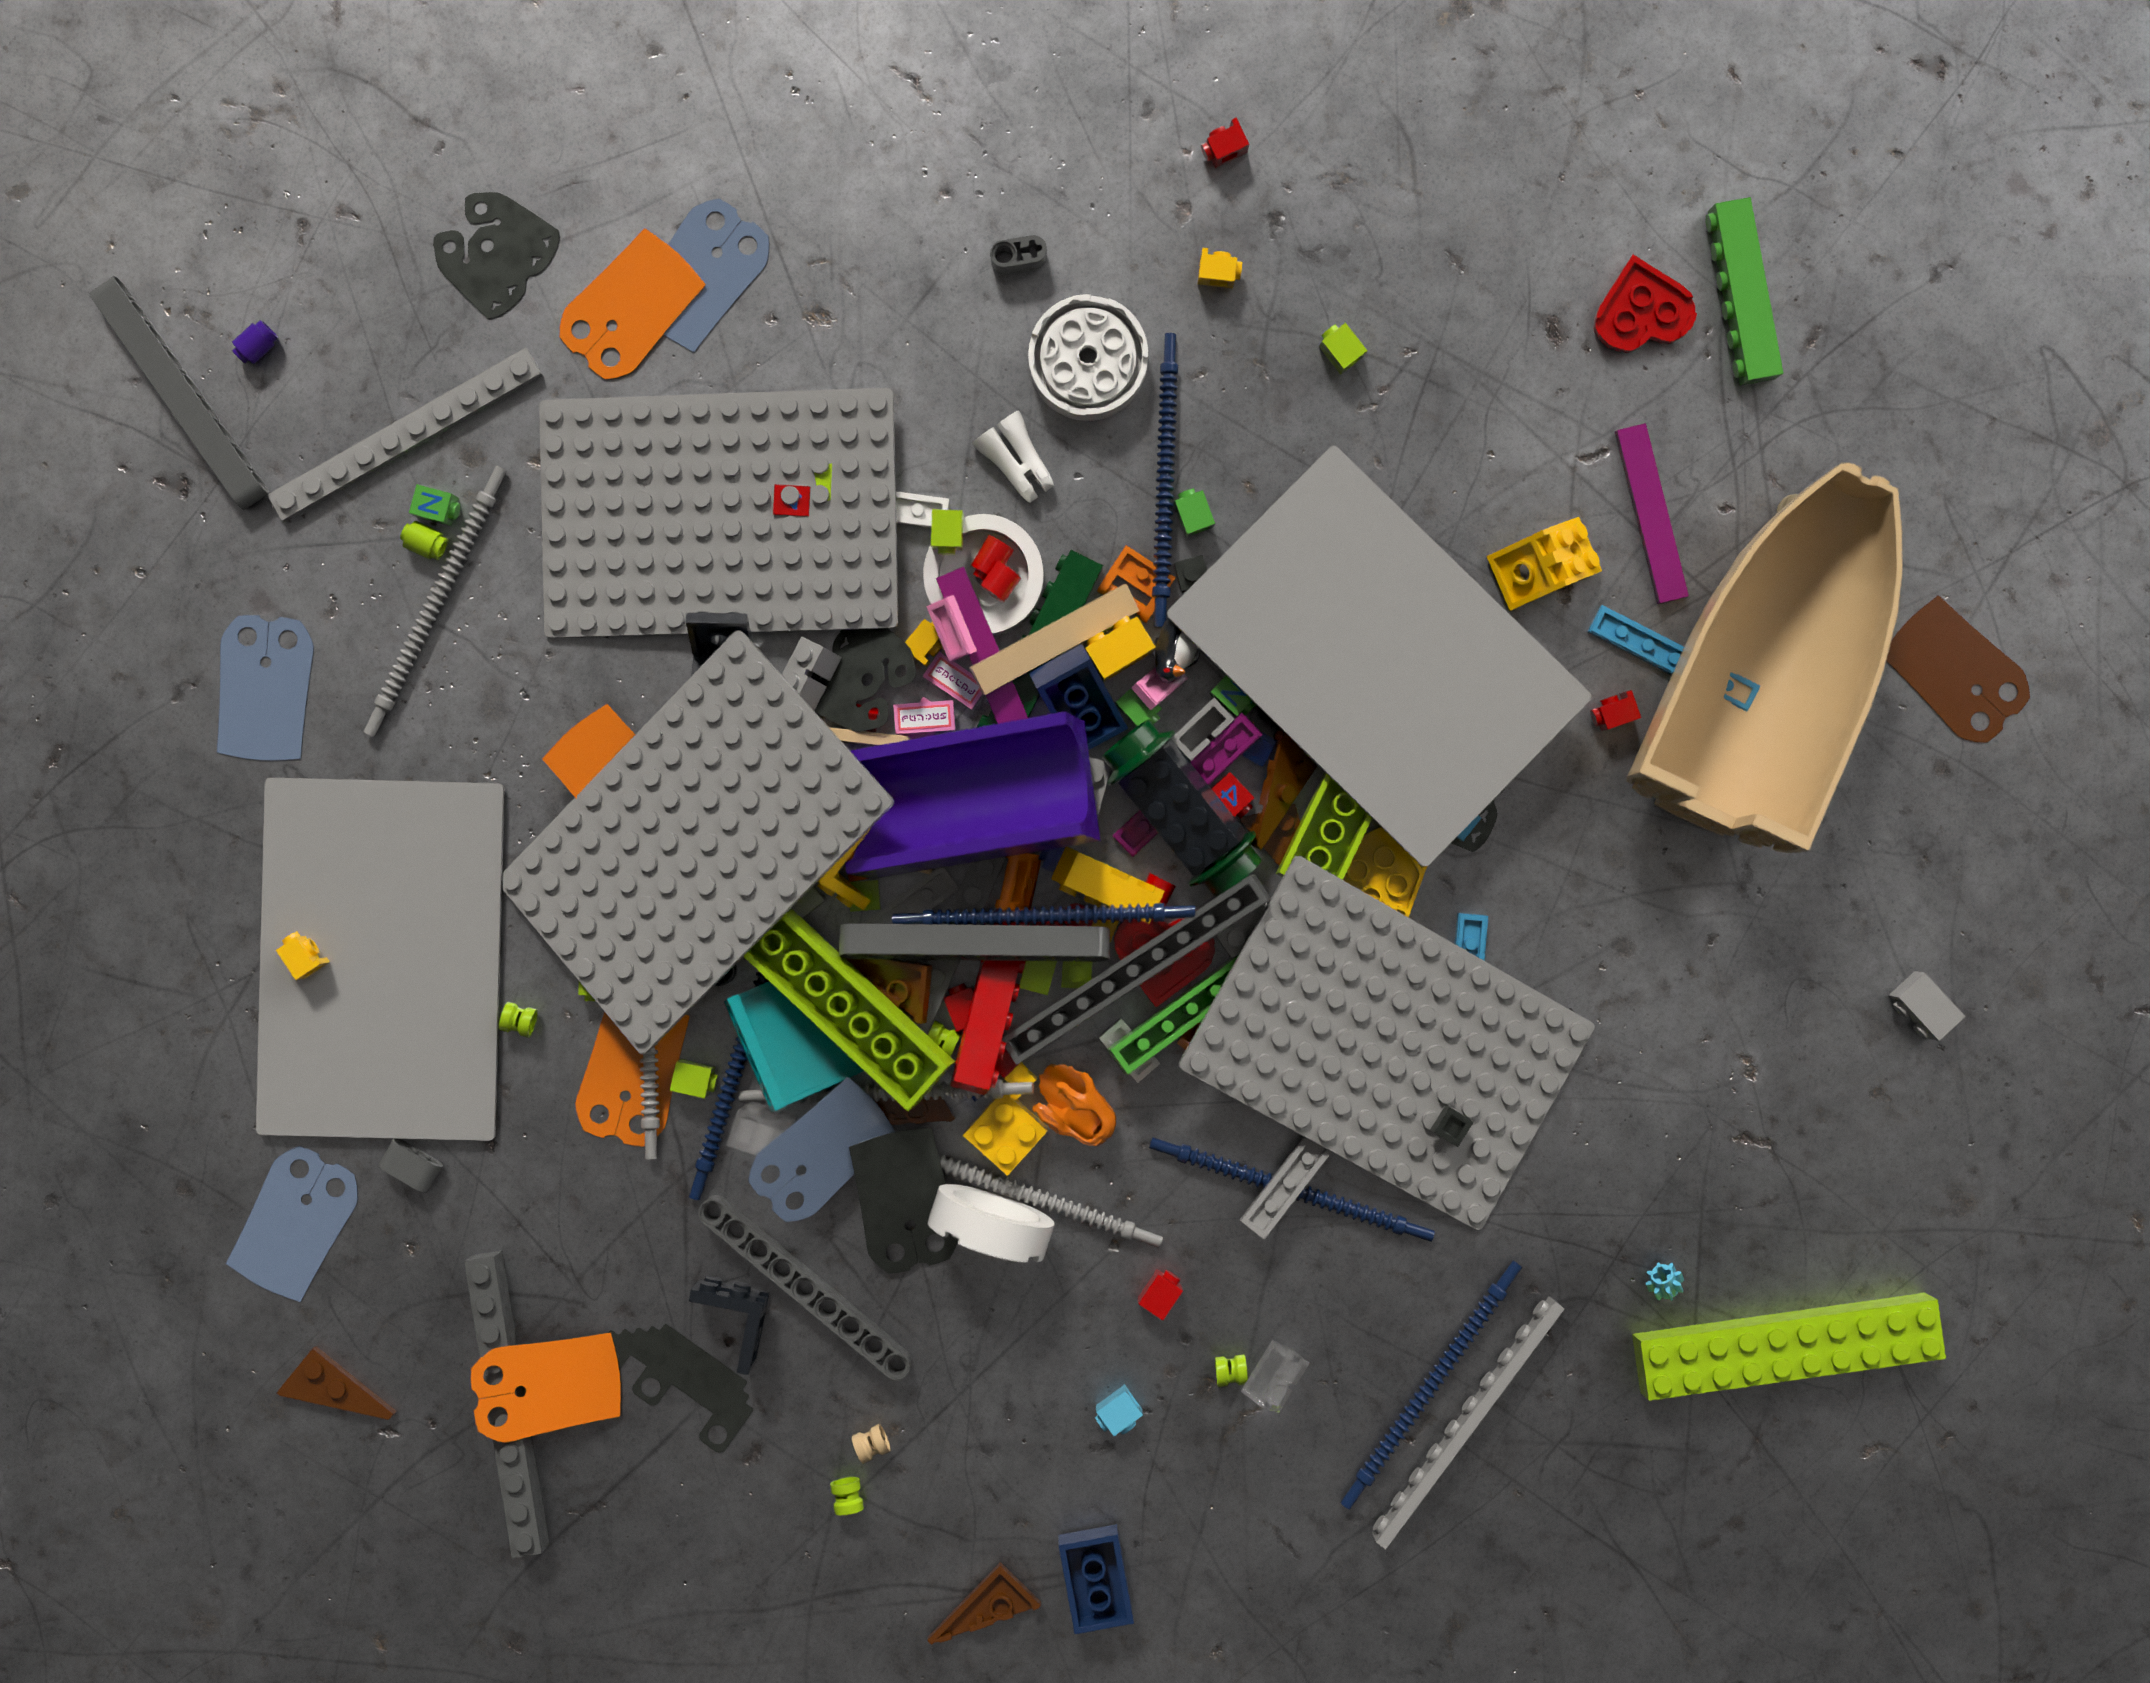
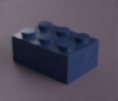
[1029,644,1128,750]
[1058,1524,1134,1634]

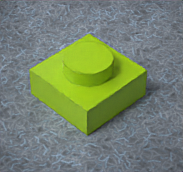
[850,880,881,912]
[1061,961,1092,989]

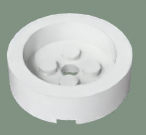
[1028,294,1148,421]
[923,514,1044,636]
[928,1184,1055,1263]

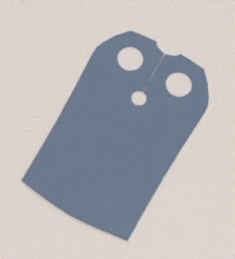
[664,199,769,352]
[217,615,314,760]
[748,1077,895,1222]
[226,1146,358,1302]

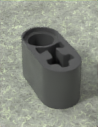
[990,235,1047,274]
[378,1138,443,1193]

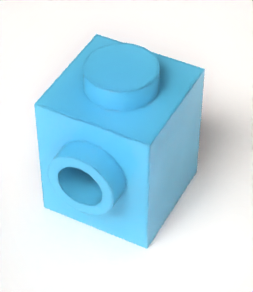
[1095,1384,1143,1436]

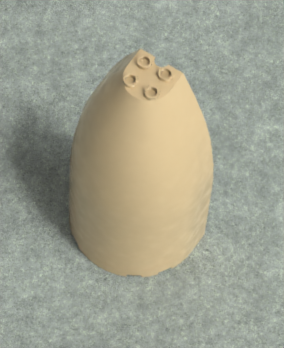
[1626,463,1902,853]

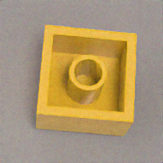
[1085,616,1156,683]
[963,1095,1048,1176]

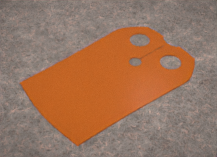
[559,228,706,379]
[542,704,635,799]
[575,1011,690,1147]
[471,1332,621,1442]

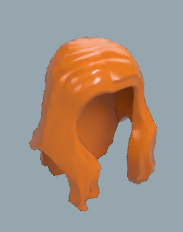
[1032,1064,1116,1146]

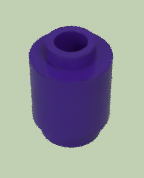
[232,320,278,364]

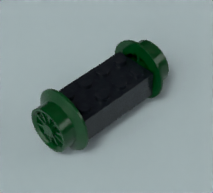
[1102,719,1262,898]

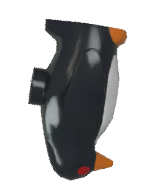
[1154,617,1201,683]

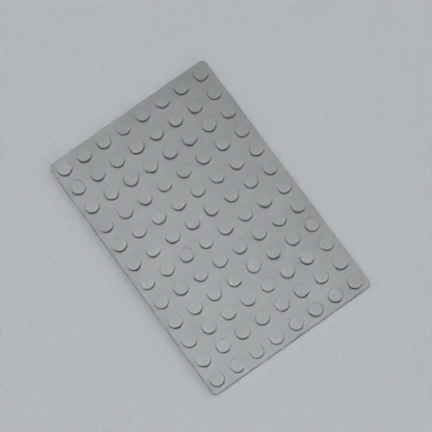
[539,388,899,638]
[1167,446,1592,867]
[502,631,894,1054]
[256,777,505,1141]
[1179,856,1595,1230]

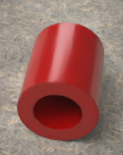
[970,535,1014,581]

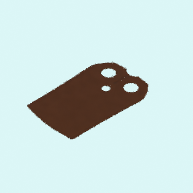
[1886,595,2030,743]

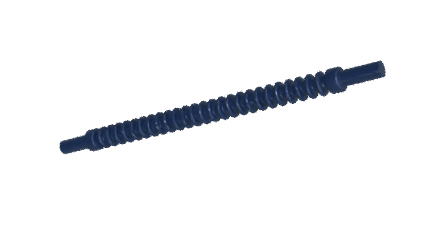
[1152,333,1179,629]
[892,903,1195,926]
[689,972,769,1200]
[1149,1137,1435,1242]
[1340,1260,1523,1510]

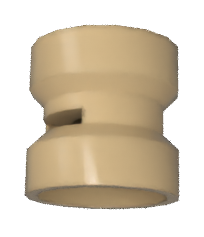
[851,1424,891,1464]

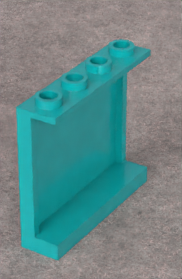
[723,981,864,1112]

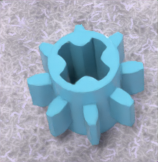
[1646,1263,1685,1301]

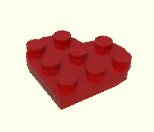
[1593,254,1697,353]
[1114,918,1215,1007]

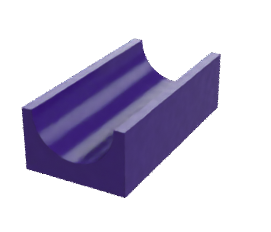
[845,712,1101,879]

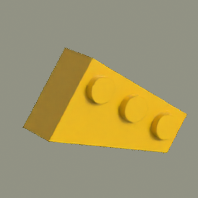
[1051,847,1164,924]

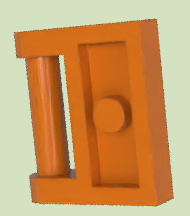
[1097,545,1176,623]
[994,853,1042,911]

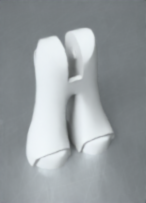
[972,410,1054,503]

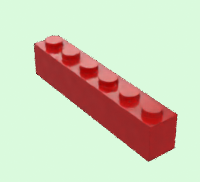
[950,909,1030,1095]

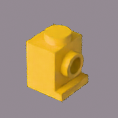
[1197,247,1243,288]
[905,618,943,667]
[276,931,330,980]

